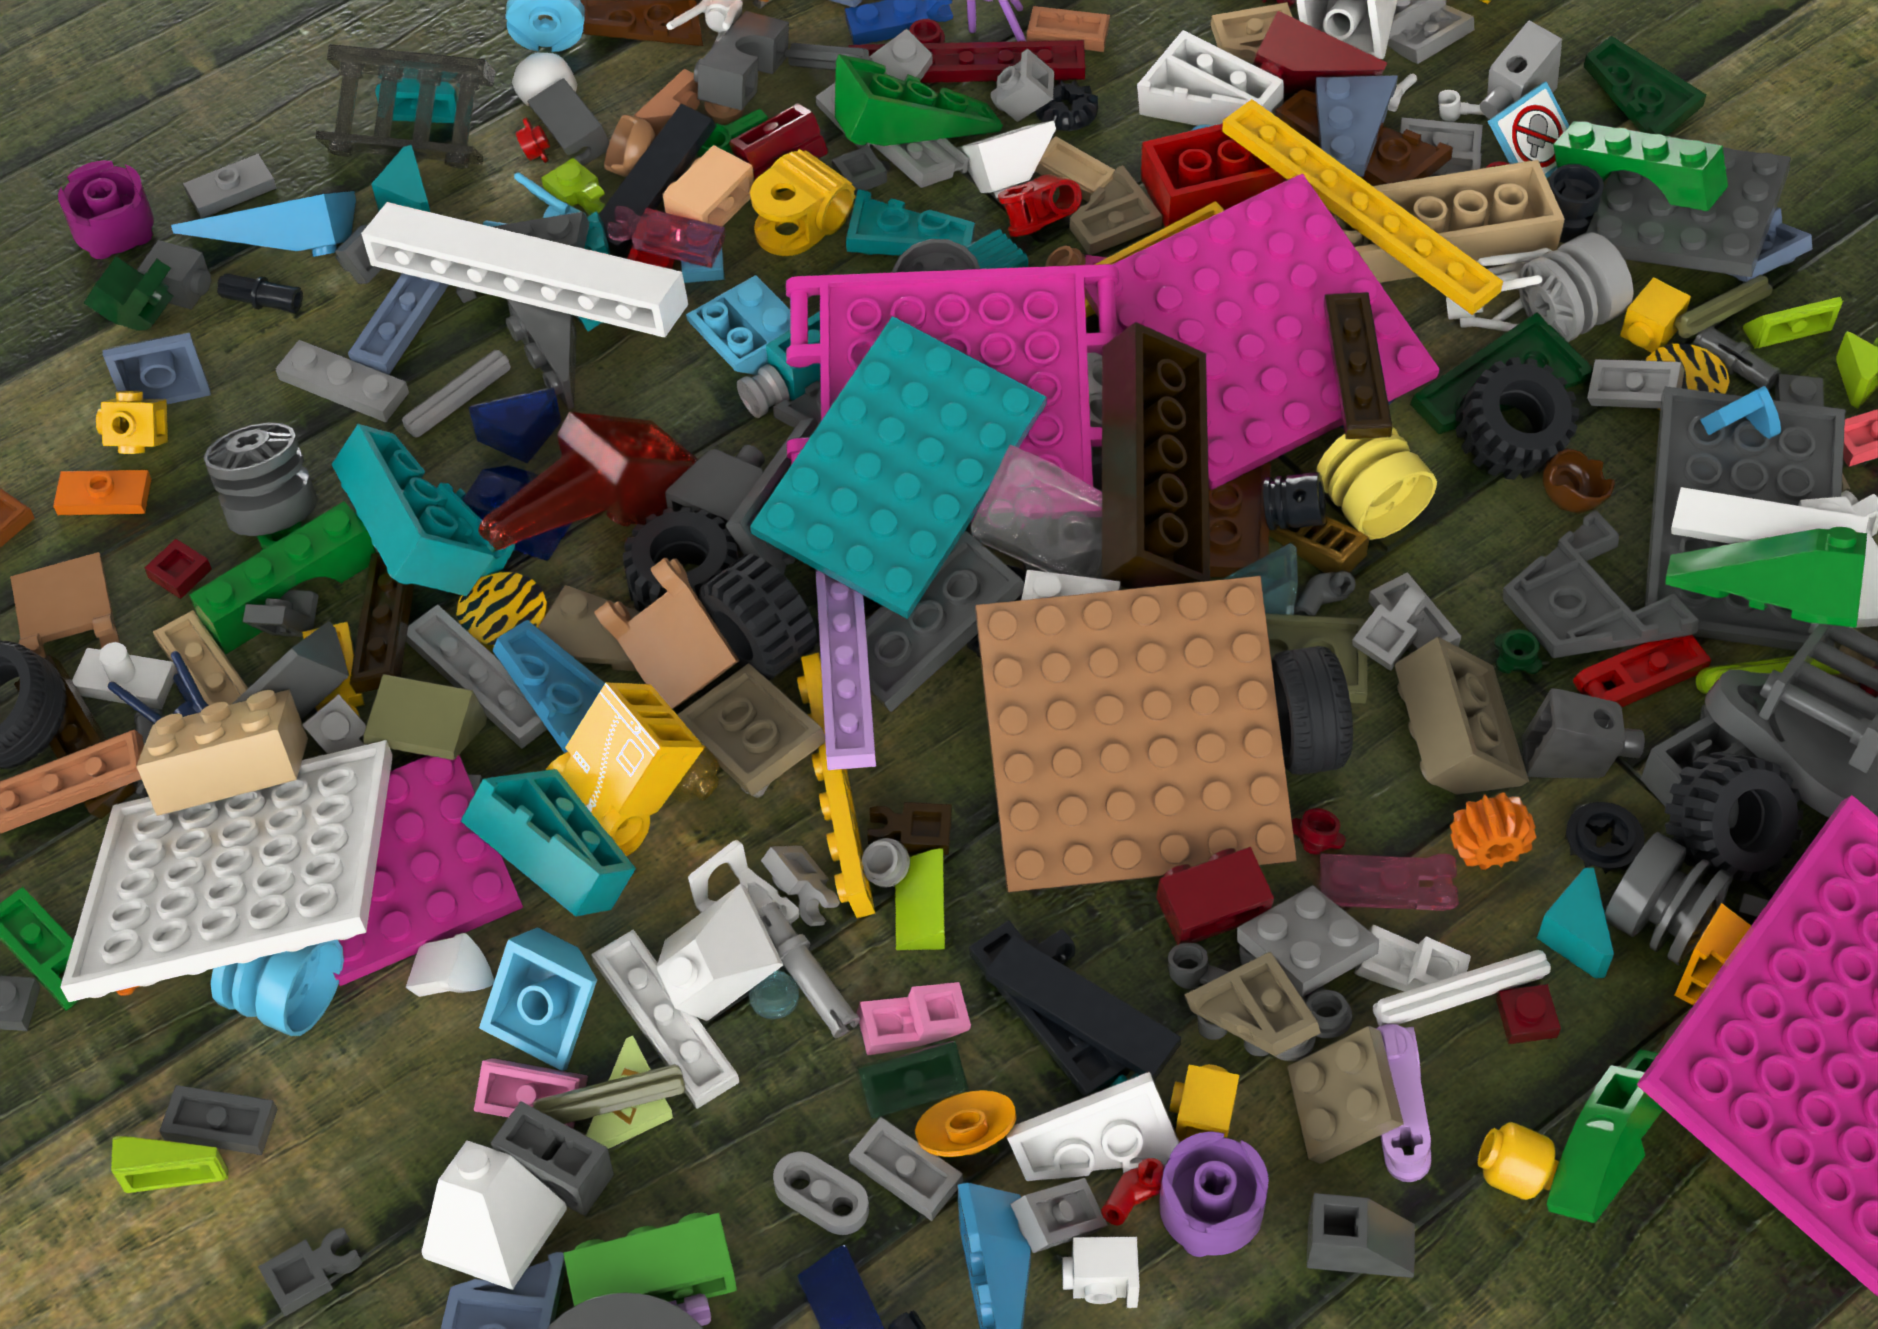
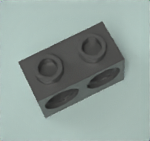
[491,1101,614,1216]

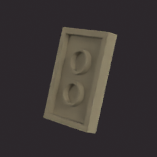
[678,663,825,796]

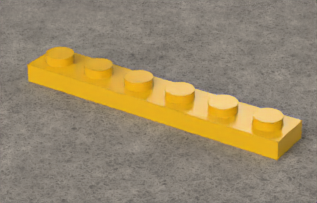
[797,652,875,918]

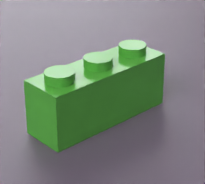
[563,1213,737,1306]

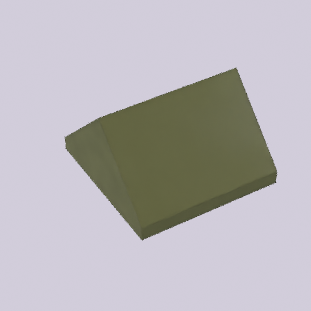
[363,674,487,760]

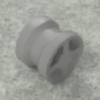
[737,364,789,418]

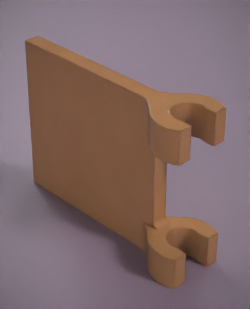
[10,552,121,658]
[594,558,739,710]

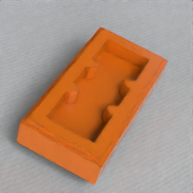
[53,470,152,515]

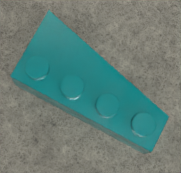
[331,424,495,596]

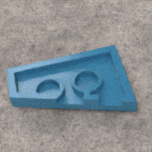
[493,620,605,753]

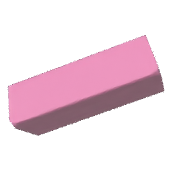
[474,1058,588,1129]

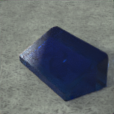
[797,1245,884,1329]

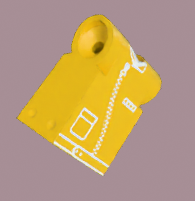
[546,682,705,856]

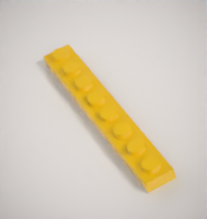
[1222,99,1503,315]

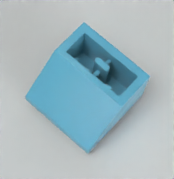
[686,275,790,375]

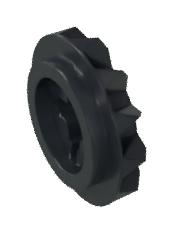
[1035,79,1098,131]
[1564,802,1645,874]

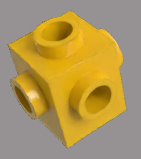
[96,391,168,454]

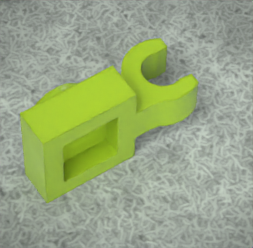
[541,158,605,215]

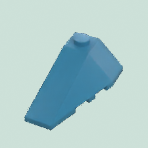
[171,191,356,257]

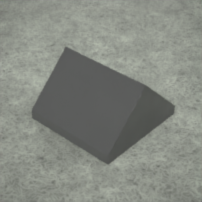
[232,621,349,720]

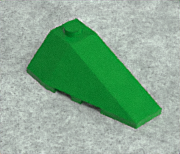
[835,54,1003,146]

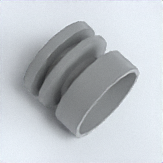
[1519,232,1634,342]

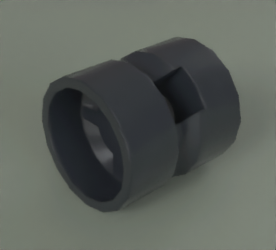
[1549,164,1604,243]

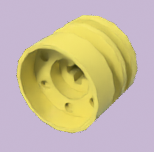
[1316,427,1437,540]

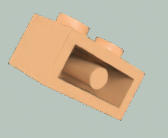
[663,145,754,241]

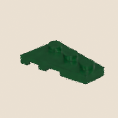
[1583,36,1707,136]

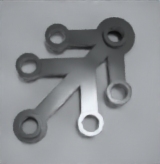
[1168,943,1352,1056]

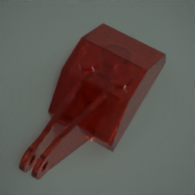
[478,412,699,550]

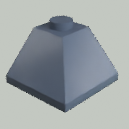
[103,333,211,404]

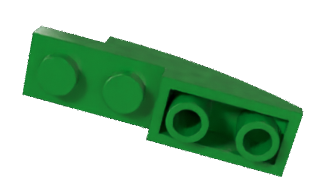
[1547,1049,1664,1223]

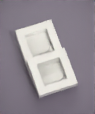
[1354,925,1471,992]

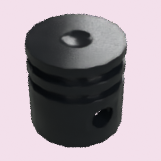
[1263,472,1326,530]

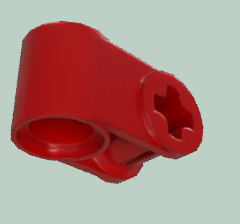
[998,174,1082,237]

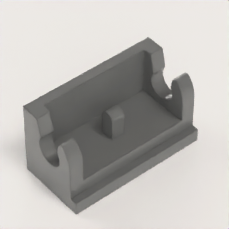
[527,78,609,165]

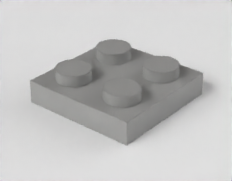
[1237,885,1379,998]

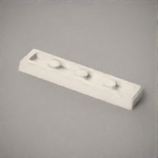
[1671,487,1869,544]
[591,929,739,1109]

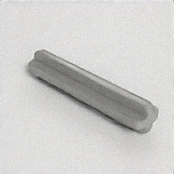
[402,350,511,438]

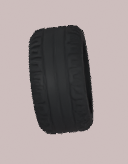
[0,640,67,769]
[1271,646,1353,775]

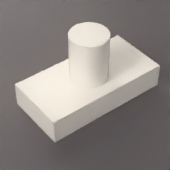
[72,642,178,710]

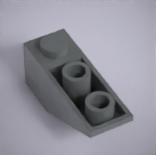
[506,299,577,410]

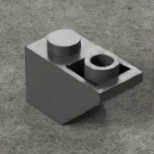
[1307,1193,1415,1278]

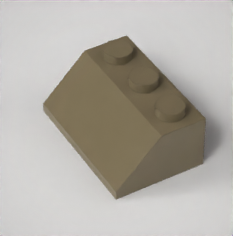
[1394,637,1529,795]

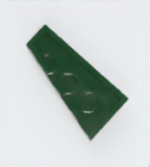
[1410,312,1593,434]

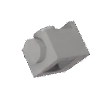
[991,49,1054,122]

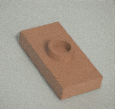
[1027,6,1110,52]

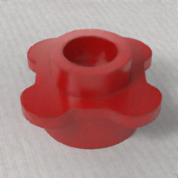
[516,117,551,163]

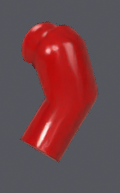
[1101,1158,1165,1226]

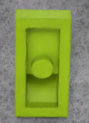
[1836,331,1878,409]

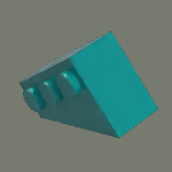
[461,769,636,917]

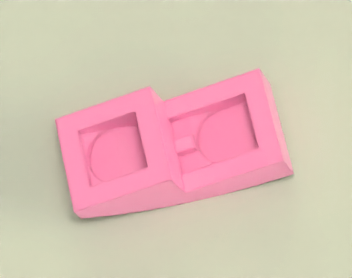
[857,982,971,1056]

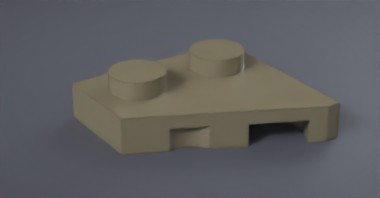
[1070,165,1162,255]
[1185,951,1321,1056]

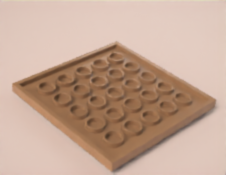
[975,576,1297,893]

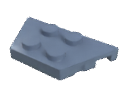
[441,1252,566,1329]

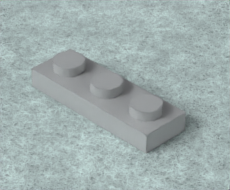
[275,340,409,422]

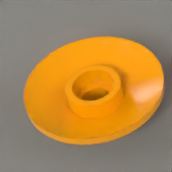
[915,1090,1017,1157]

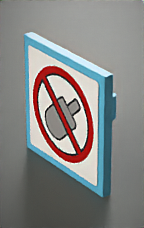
[1487,82,1569,179]

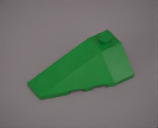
[1665,527,1867,628]

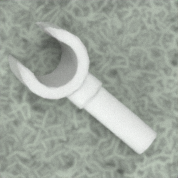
[1388,74,1417,112]
[1438,90,1484,122]

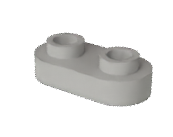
[773,1152,869,1235]

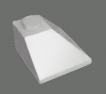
[957,121,1056,198]
[656,884,783,1021]
[422,1141,567,1290]

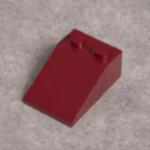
[1253,11,1387,93]

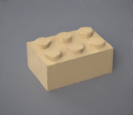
[136,689,308,816]

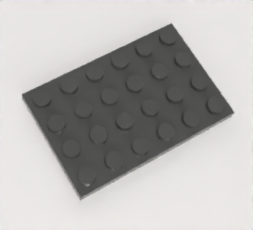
[1645,386,1845,651]

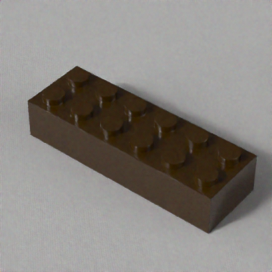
[1102,322,1210,589]

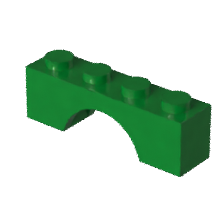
[1553,121,1728,211]
[189,501,376,655]

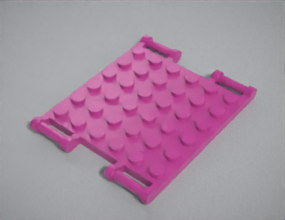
[786,264,1119,522]

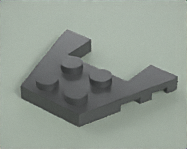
[1503,510,1699,658]

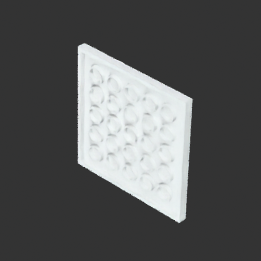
[60,740,393,1002]

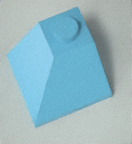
[479,927,597,1071]

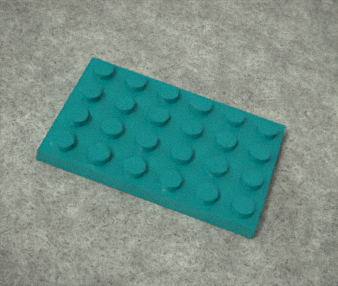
[750,316,1047,619]

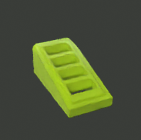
[111,1136,228,1193]

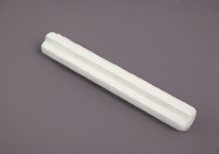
[1373,950,1551,1026]

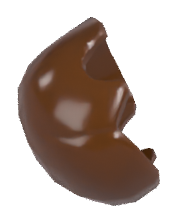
[1543,448,1615,514]

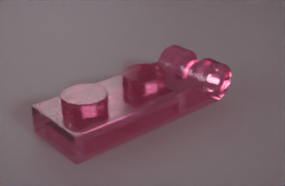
[1319,854,1459,911]

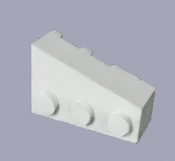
[1137,30,1284,126]

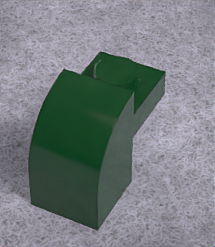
[84,256,173,331]

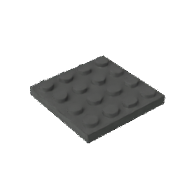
[1586,147,1791,277]

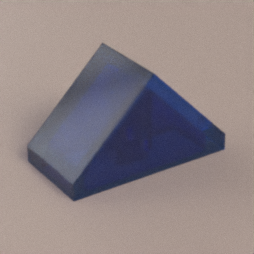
[469,388,561,464]

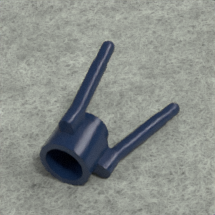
[107,651,209,724]

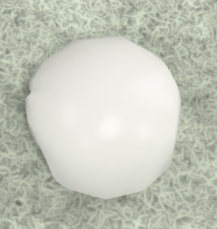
[512,53,578,106]

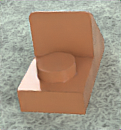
[634,69,700,136]

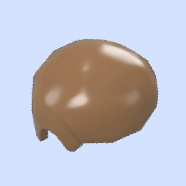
[604,115,656,177]

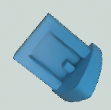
[1700,386,1781,439]

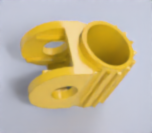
[750,149,856,256]

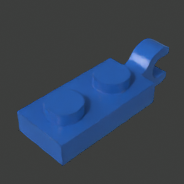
[845,0,953,45]

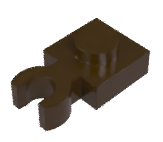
[867,802,952,855]

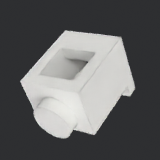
[1062,1237,1140,1308]

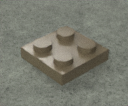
[1287,1026,1404,1164]

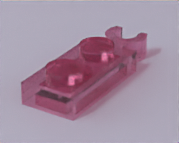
[607,206,725,268]

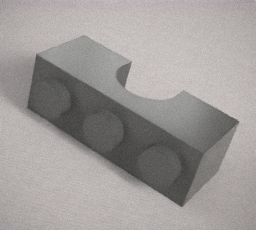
[694,11,789,111]

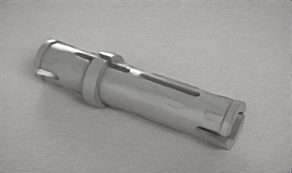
[758,902,860,1038]

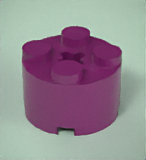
[58,160,154,259]

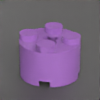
[1159,1131,1269,1257]

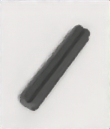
[784,43,873,70]

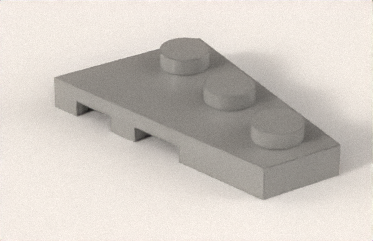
[816,29,933,151]

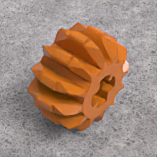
[1450,793,1537,870]

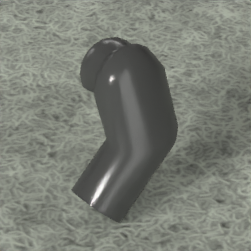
[1293,571,1356,616]

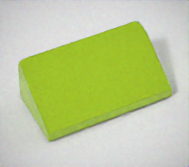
[1743,297,1843,348]
[895,849,945,950]

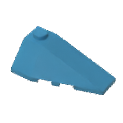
[958,1183,1031,1329]

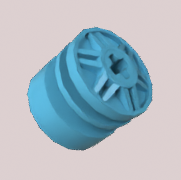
[211,940,344,1036]

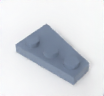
[1315,75,1398,176]

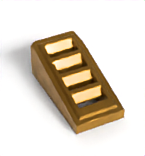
[1269,517,1370,573]

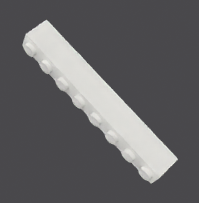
[361,202,688,337]

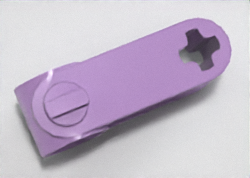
[1377,1024,1431,1182]

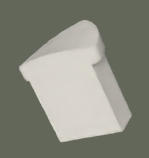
[406,933,494,997]

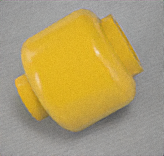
[1477,1122,1560,1200]

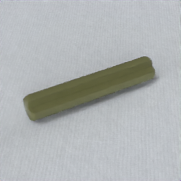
[1674,275,1773,338]
[533,1064,685,1124]

